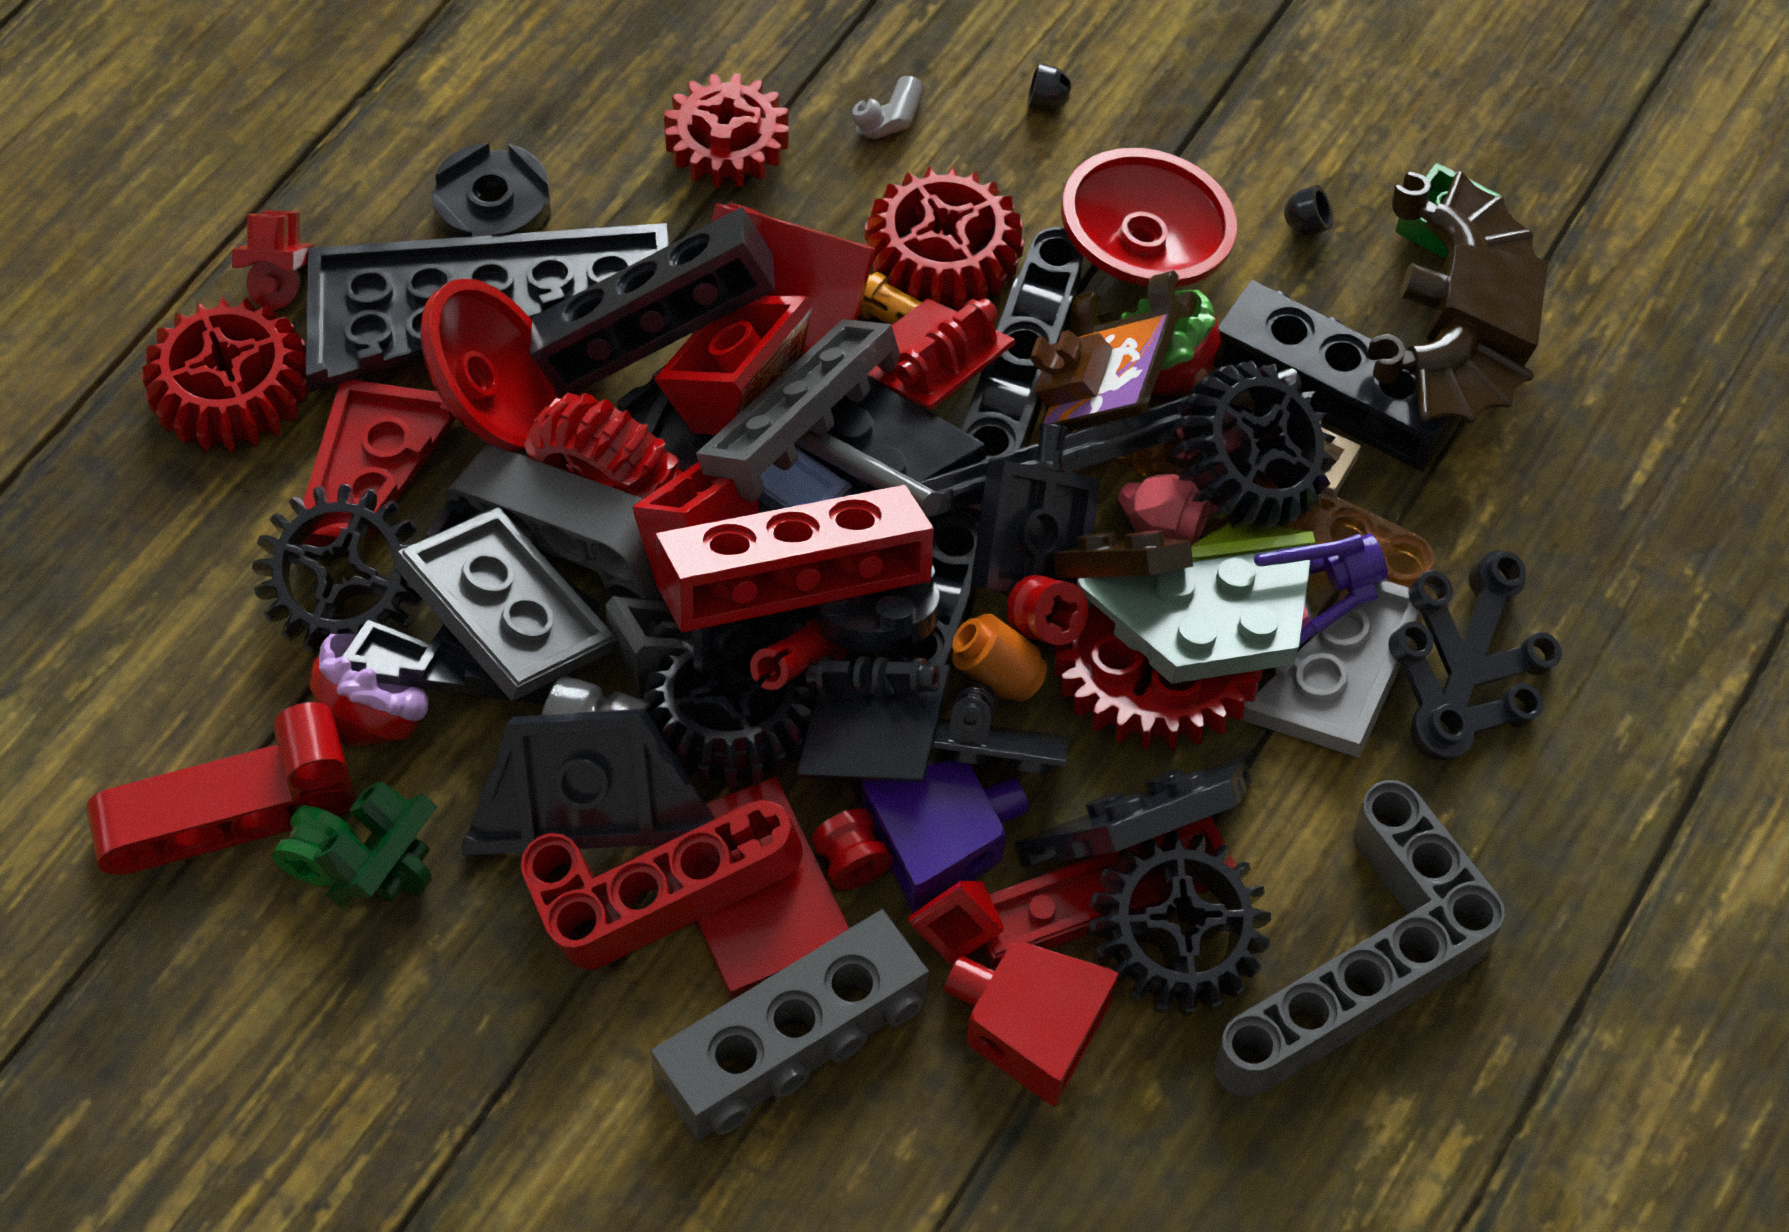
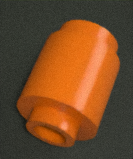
[952,614,1047,702]

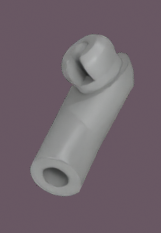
[851,76,925,140]

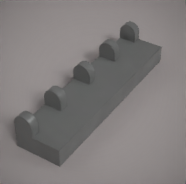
[696,319,900,502]

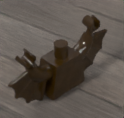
[1367,171,1548,423]

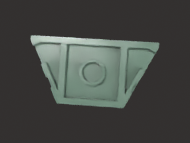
[1077,545,1310,684]

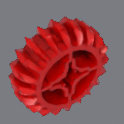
[864,166,1024,312]
[142,296,309,453]
[523,393,683,499]

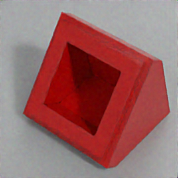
[908,881,1004,966]

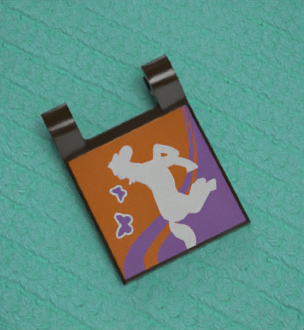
[1039,270,1197,431]

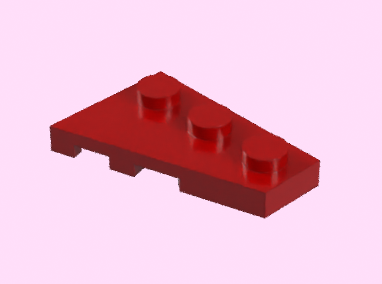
[301,380,456,547]

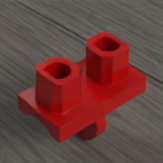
[232,210,314,309]

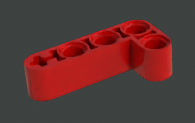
[86,702,356,875]
[521,800,803,970]

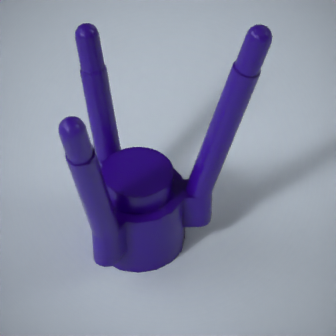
[1254,533,1388,645]

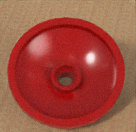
[1061,148,1237,287]
[421,278,562,453]

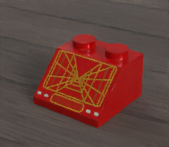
[654,296,813,435]

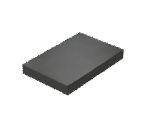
[394,507,617,701]

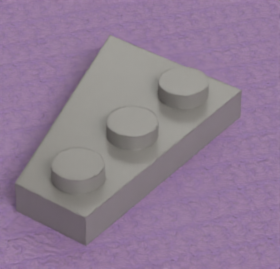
[1241,581,1423,758]

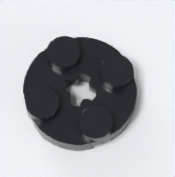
[432,143,551,238]
[808,565,939,653]

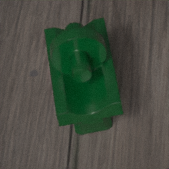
[313,781,437,908]

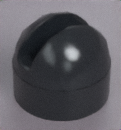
[1027,62,1071,111]
[1284,185,1333,235]

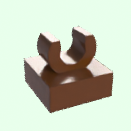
[1030,330,1113,407]

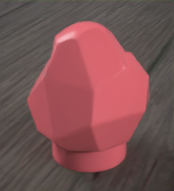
[1117,474,1211,544]

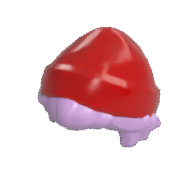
[309,634,429,749]

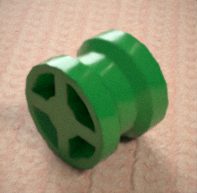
[271,805,356,887]

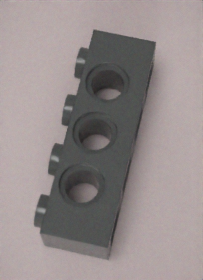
[650,909,929,1141]

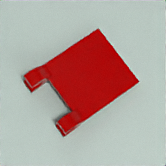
[711,203,876,355]

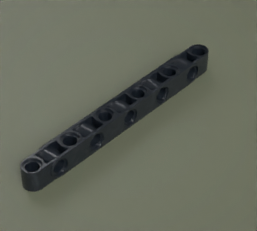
[850,227,1083,802]

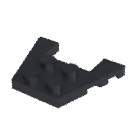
[342,500,600,704]

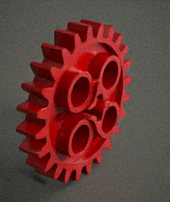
[1055,605,1263,750]

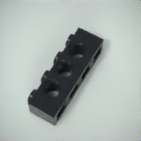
[530,207,775,398]
[1213,280,1457,472]

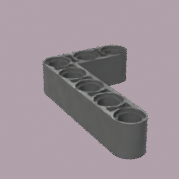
[1215,780,1505,1097]

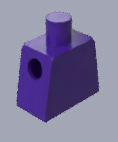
[862,760,1029,913]

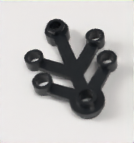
[1388,550,1562,761]

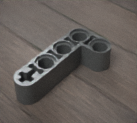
[445,445,665,602]

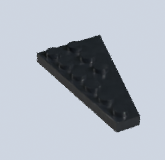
[306,223,668,393]

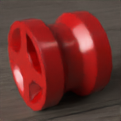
[1006,575,1089,646]
[812,808,893,890]

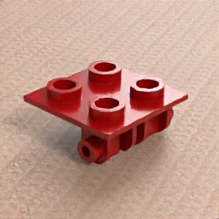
[866,298,1016,410]

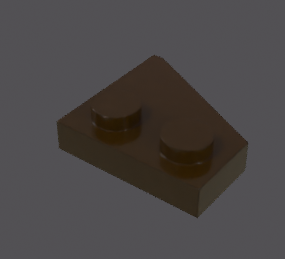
[1053,530,1193,578]

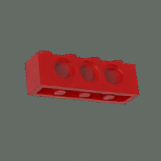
[656,485,934,632]

